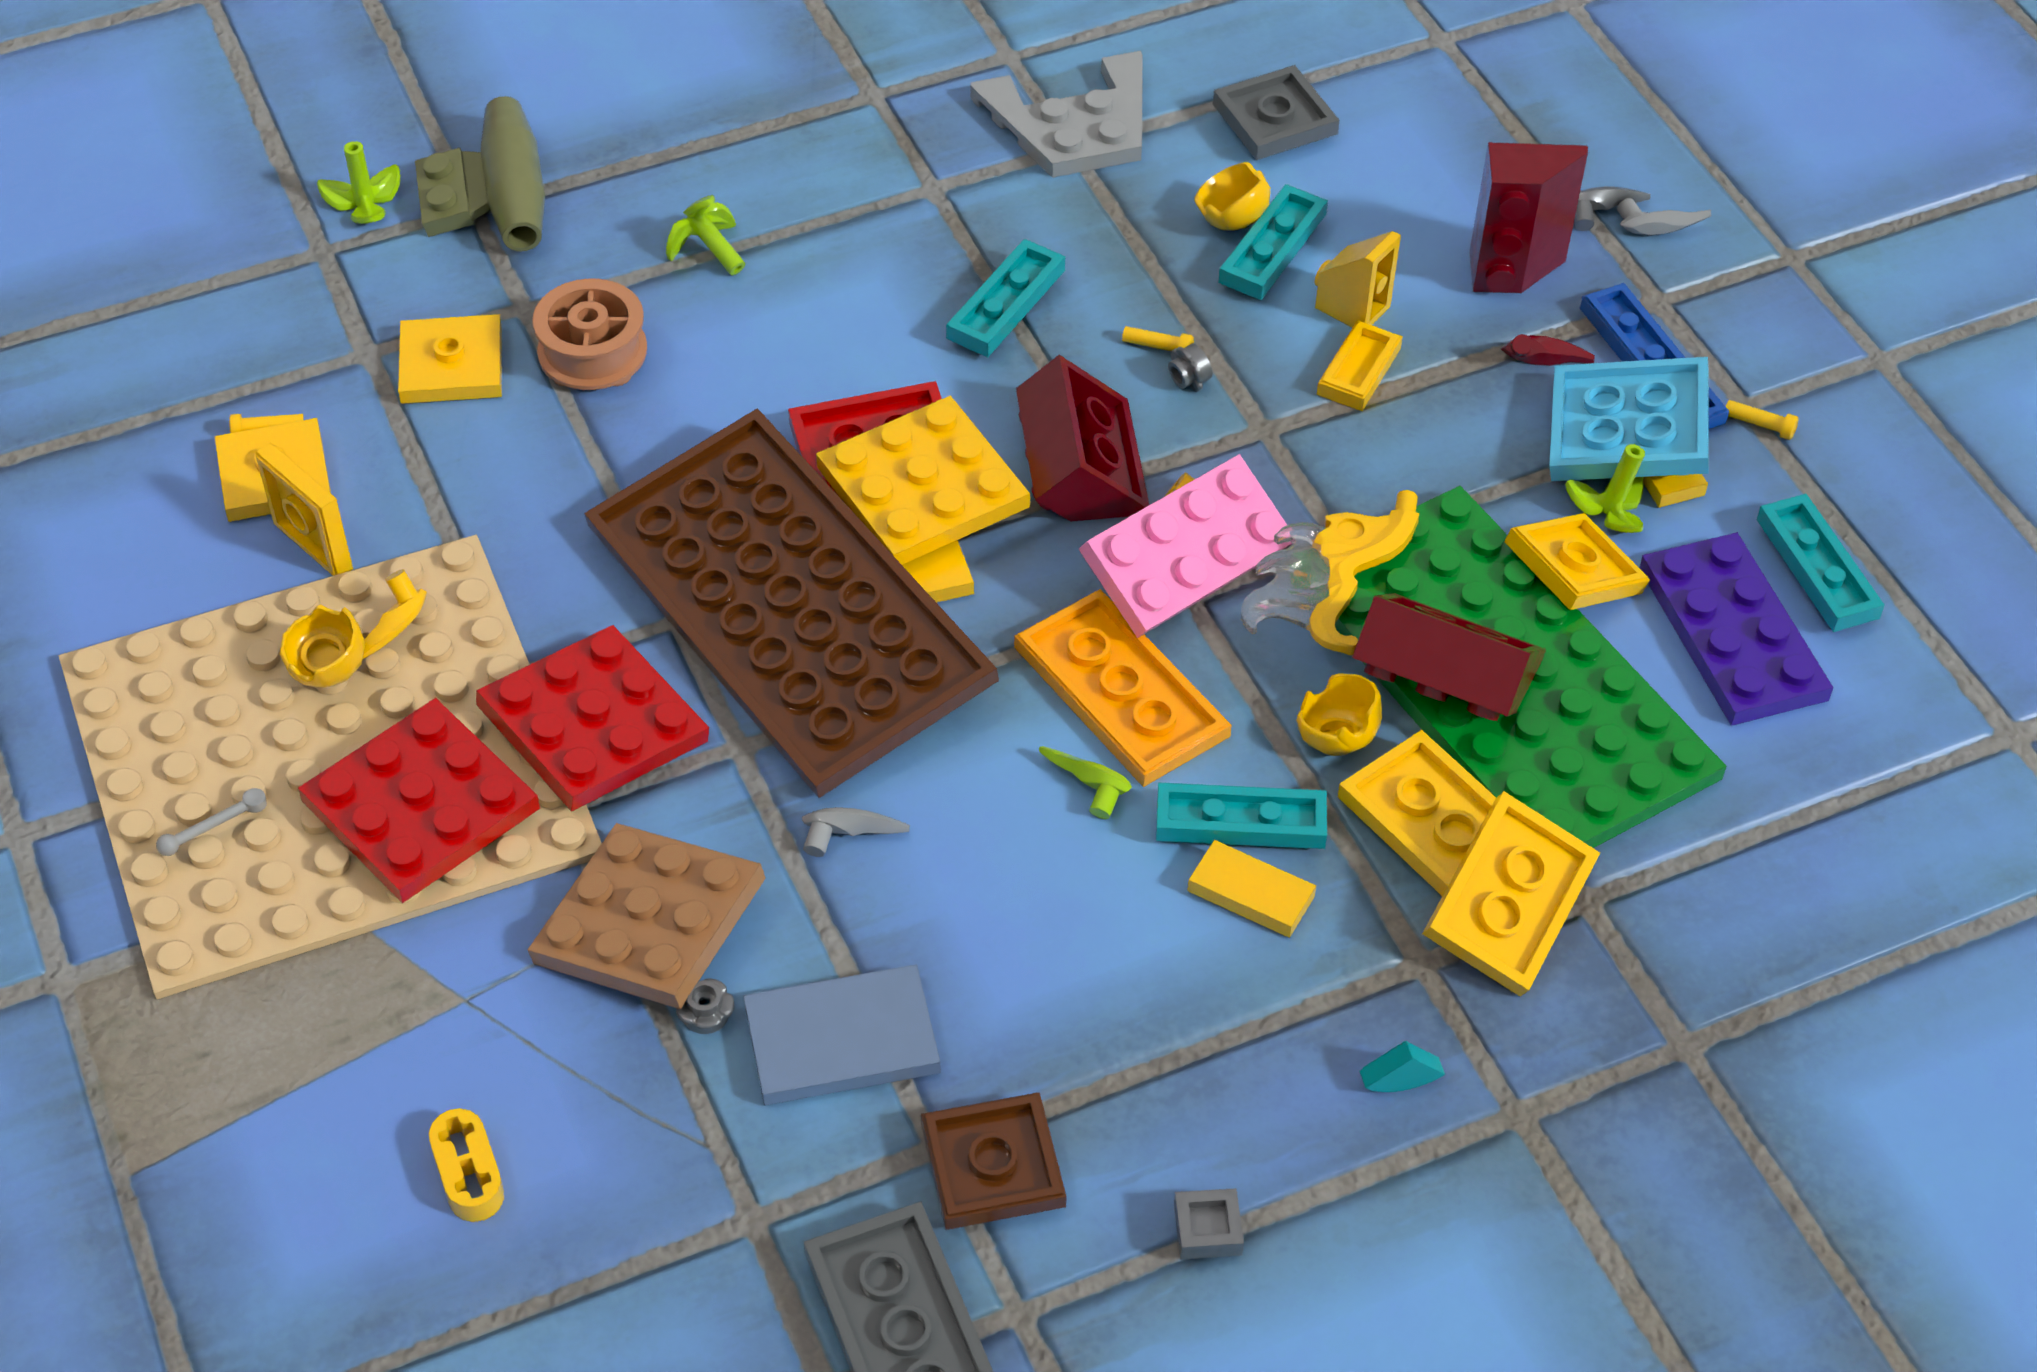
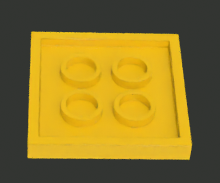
[816,395,1030,565]

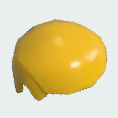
[1194,162,1271,231]
[279,605,365,688]
[1296,673,1382,756]

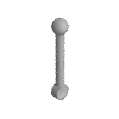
[156,788,267,856]

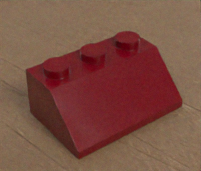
[1469,142,1588,293]
[1016,355,1149,522]
[1352,593,1546,721]

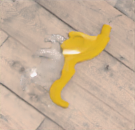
[1241,490,1419,655]

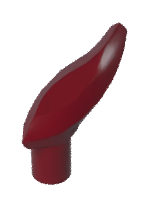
[1500,334,1595,366]

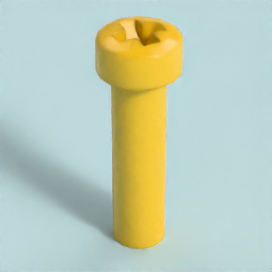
[1122,326,1194,352]
[1726,400,1799,440]
[229,414,304,433]

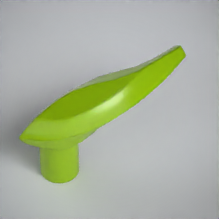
[1039,746,1132,819]

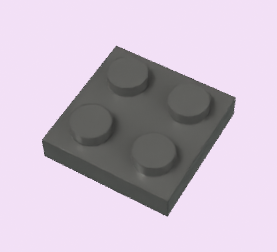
[1213,65,1340,160]

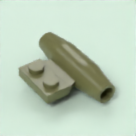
[415,96,545,251]

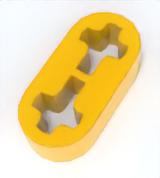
[429,1108,504,1222]

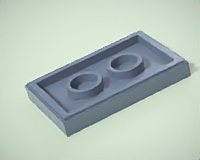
[743,964,941,1106]

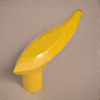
[363,569,427,659]

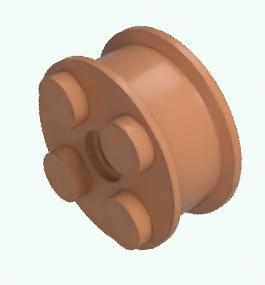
[533,278,647,390]

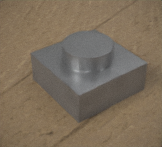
[1174,1188,1244,1259]

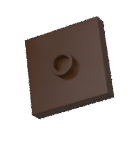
[921,1092,1067,1230]

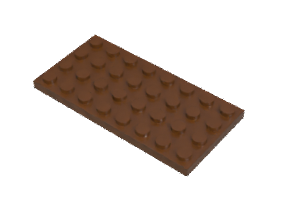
[584,408,999,798]

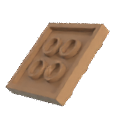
[527,823,766,1009]

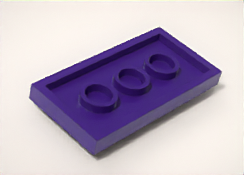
[1639,532,1834,726]

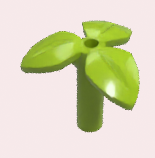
[317,141,401,224]
[666,195,746,276]
[1565,444,1645,533]

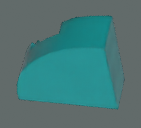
[1359,1041,1445,1092]

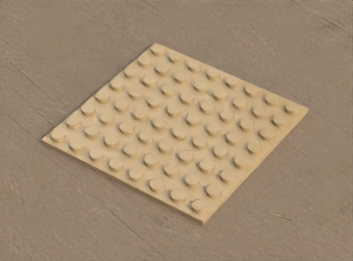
[58,534,602,1000]

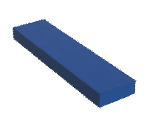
[1580,283,1729,429]

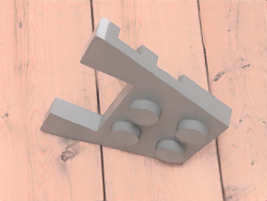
[970,51,1143,178]

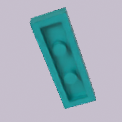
[1218,184,1328,300]
[946,238,1066,358]
[1756,493,1885,632]
[1156,782,1327,849]

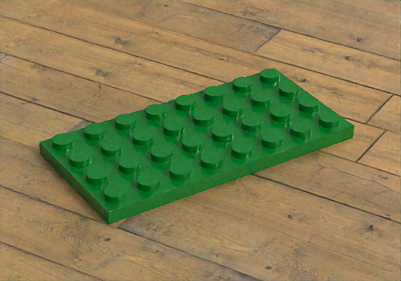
[1290,485,1727,848]

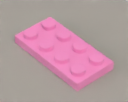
[1079,454,1297,638]

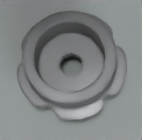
[1168,344,1213,392]
[676,978,734,1034]

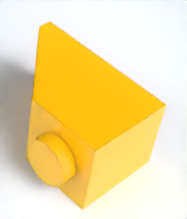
[1314,231,1401,328]

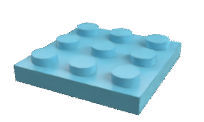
[1549,357,1709,481]

